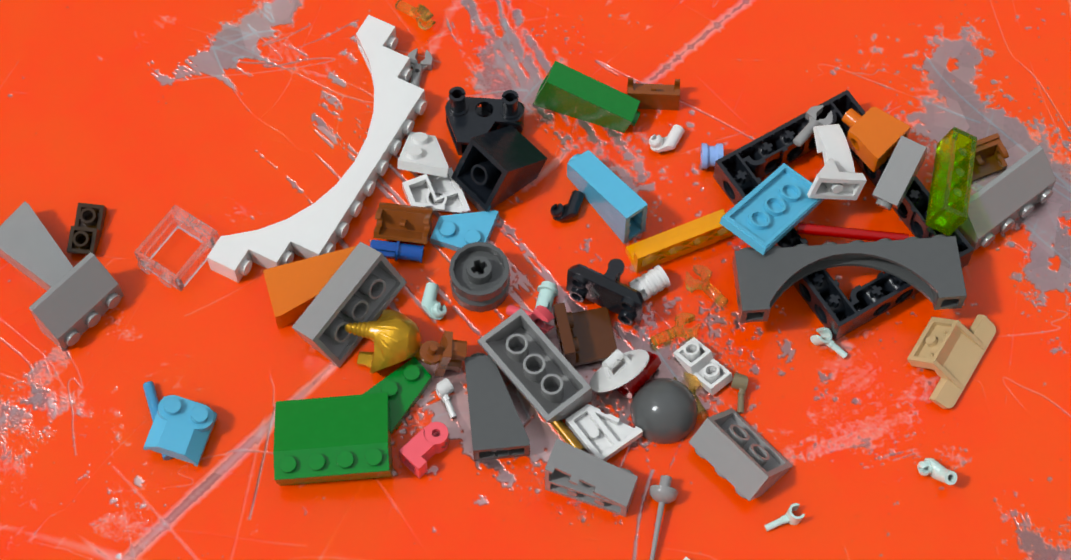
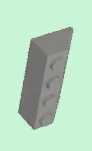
[954,145,1056,252]
[292,242,407,368]
[477,308,592,423]

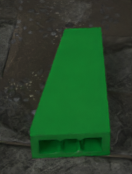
[533,61,640,133]

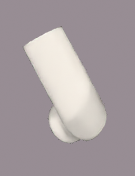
[649,124,685,153]

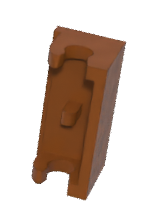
[627,77,680,110]
[946,133,1009,187]
[373,202,433,244]

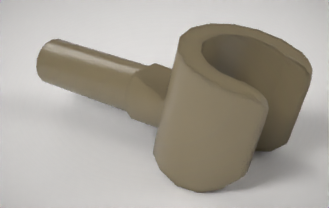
[731,373,749,414]

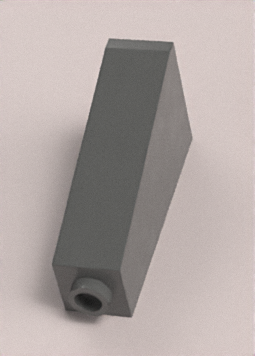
[465,353,530,461]

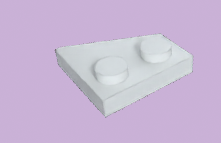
[565,404,643,461]

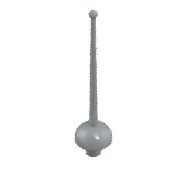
[649,475,678,560]

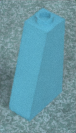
[567,150,648,244]

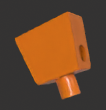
[842,107,911,172]

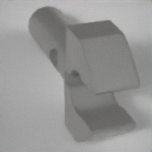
[407,48,433,87]
[793,105,833,147]

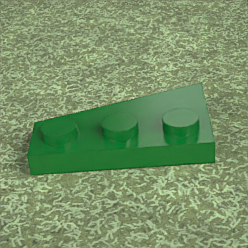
[363,357,432,434]

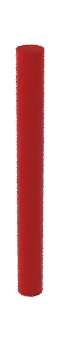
[797,223,909,241]

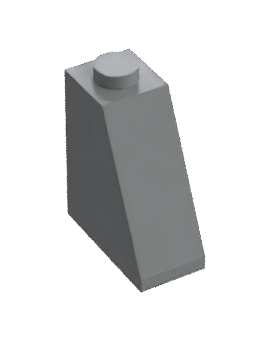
[872,135,927,210]

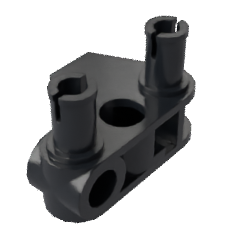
[445,87,525,155]

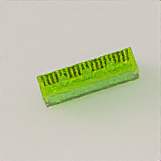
[925,127,977,236]

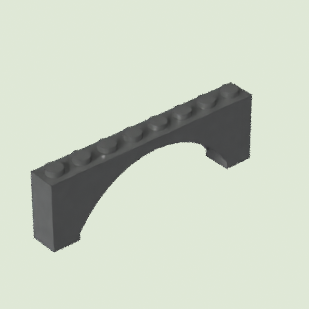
[732,235,967,323]

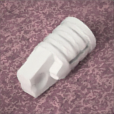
[629,265,671,301]

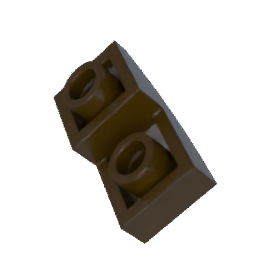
[67,203,107,255]

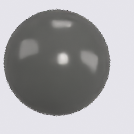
[631,378,698,444]

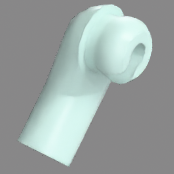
[421,282,447,320]

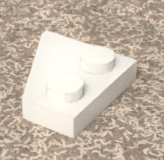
[397,131,449,178]

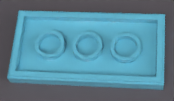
[720,163,824,255]

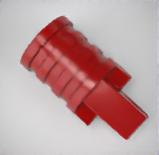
[616,351,661,399]

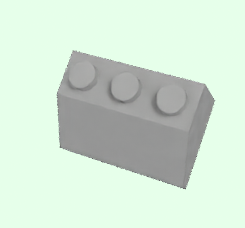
[29,252,124,351]
[689,408,792,501]

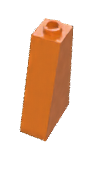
[263,246,356,329]

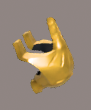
[345,309,422,374]

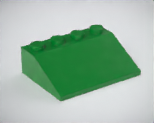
[273,392,393,486]

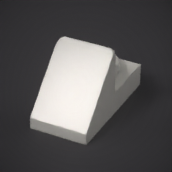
[807,158,867,200]

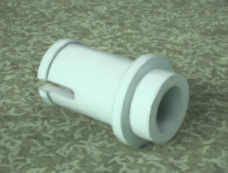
[534,281,559,312]

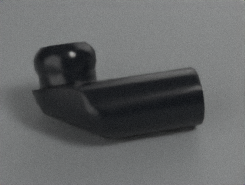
[550,190,585,222]

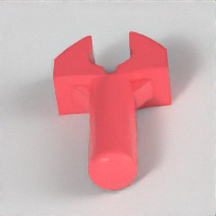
[506,305,555,334]

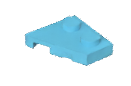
[430,210,499,251]

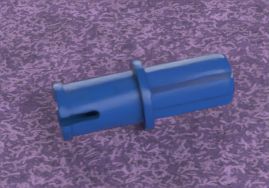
[370,240,424,263]

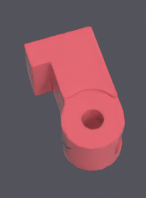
[399,422,449,479]

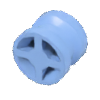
[700,143,724,169]

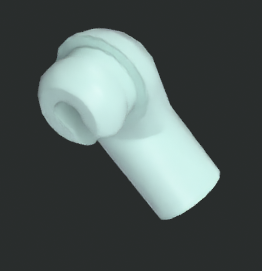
[917,458,957,485]

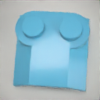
[143,395,217,467]

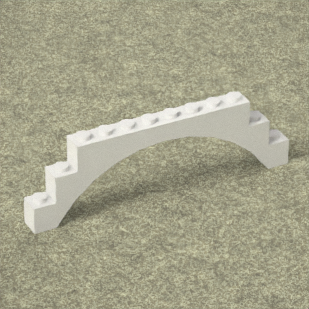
[207,15,427,283]

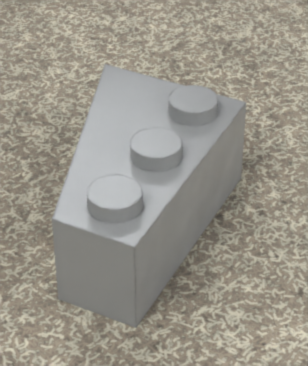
[545,439,638,517]

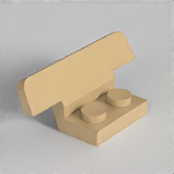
[907,314,996,409]

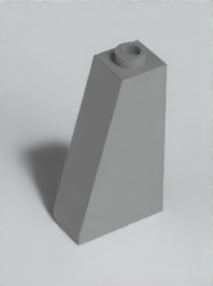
[0,201,73,291]

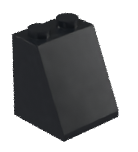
[451,125,547,212]

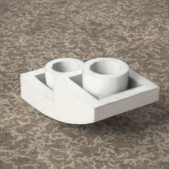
[813,124,855,173]
[673,337,733,396]

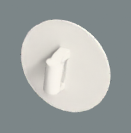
[590,349,649,392]

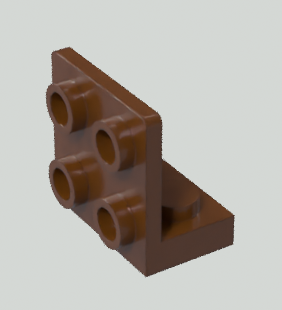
[553,303,617,366]

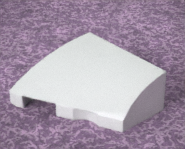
[402,167,470,213]

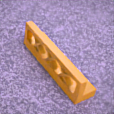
[625,209,734,273]

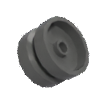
[449,242,510,312]

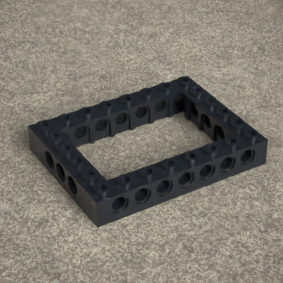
[713,90,974,341]

